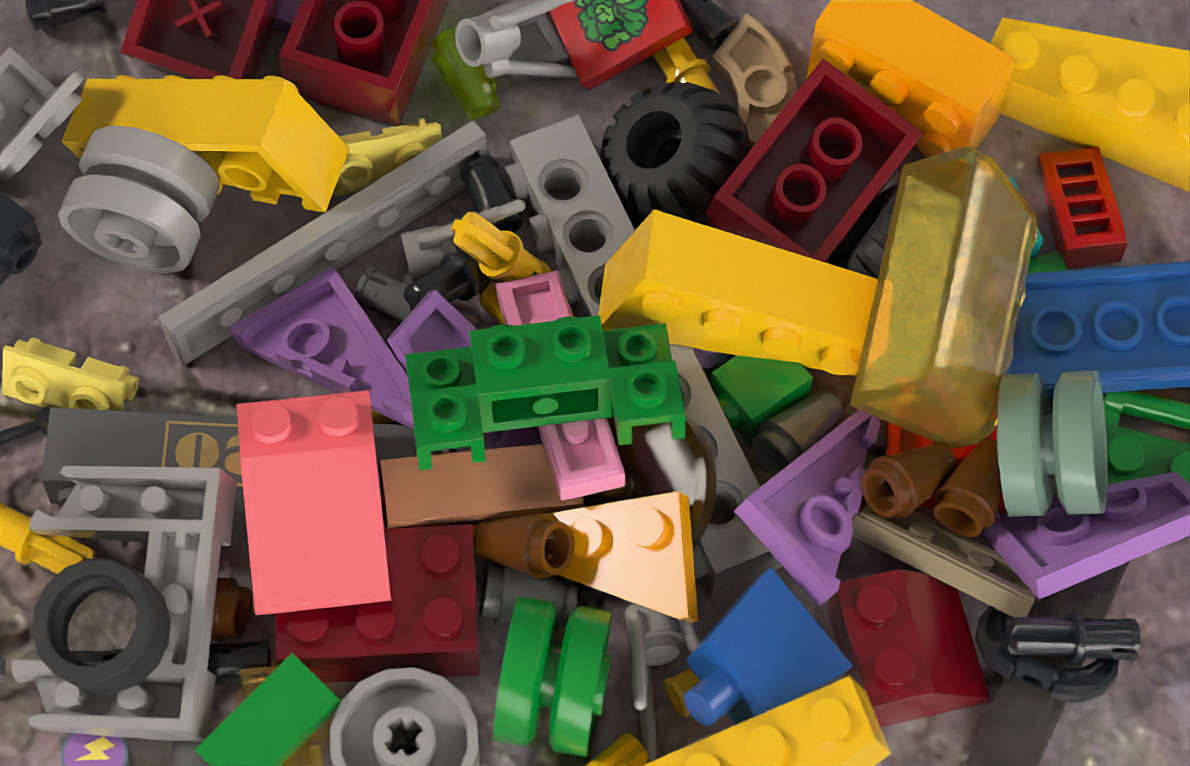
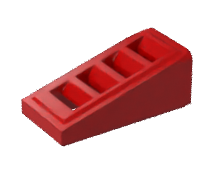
[1037,147,1128,268]

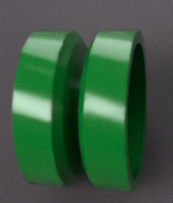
[493,596,612,757]

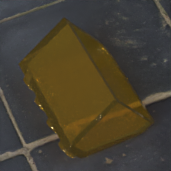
[850,146,1038,449]

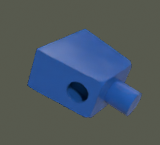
[684,568,853,726]

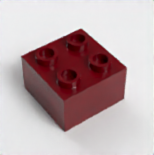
[120,0,282,79]

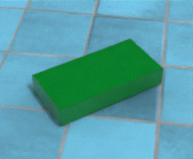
[195,653,341,766]

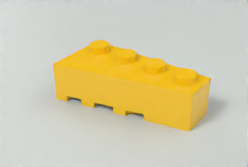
[990,17,1190,192]
[61,75,350,213]
[598,210,890,376]
[643,676,891,766]

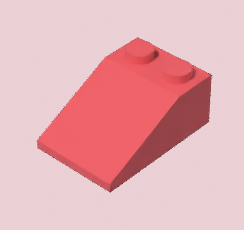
[236,390,391,615]

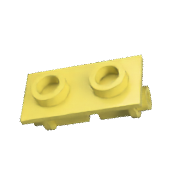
[332,118,442,197]
[2,337,139,411]

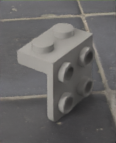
[0,47,85,184]

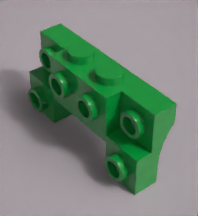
[405,315,685,471]

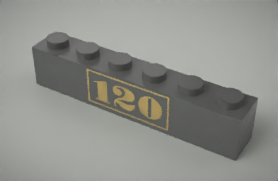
[41,407,442,527]

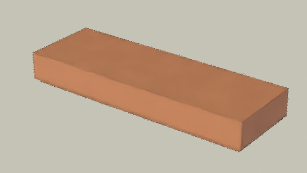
[378,444,584,528]

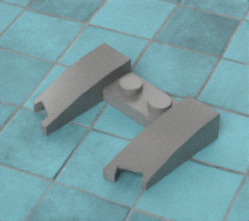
[11,466,237,742]

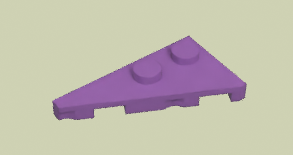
[228,267,414,429]
[734,398,882,607]

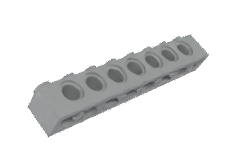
[503,115,783,595]

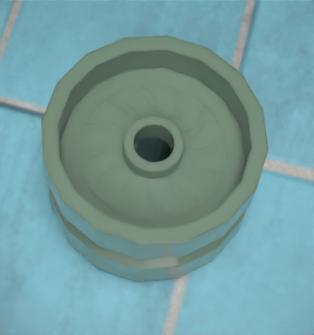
[997,370,1107,517]

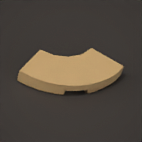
[712,13,798,148]

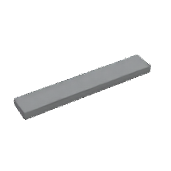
[158,120,490,366]

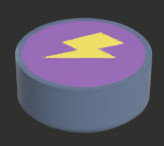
[61,733,131,766]

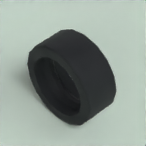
[32,559,171,694]

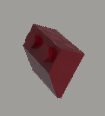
[827,569,990,727]

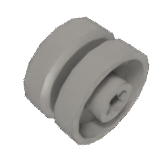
[58,126,220,274]
[330,668,480,766]

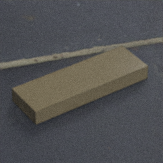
[851,501,1037,618]

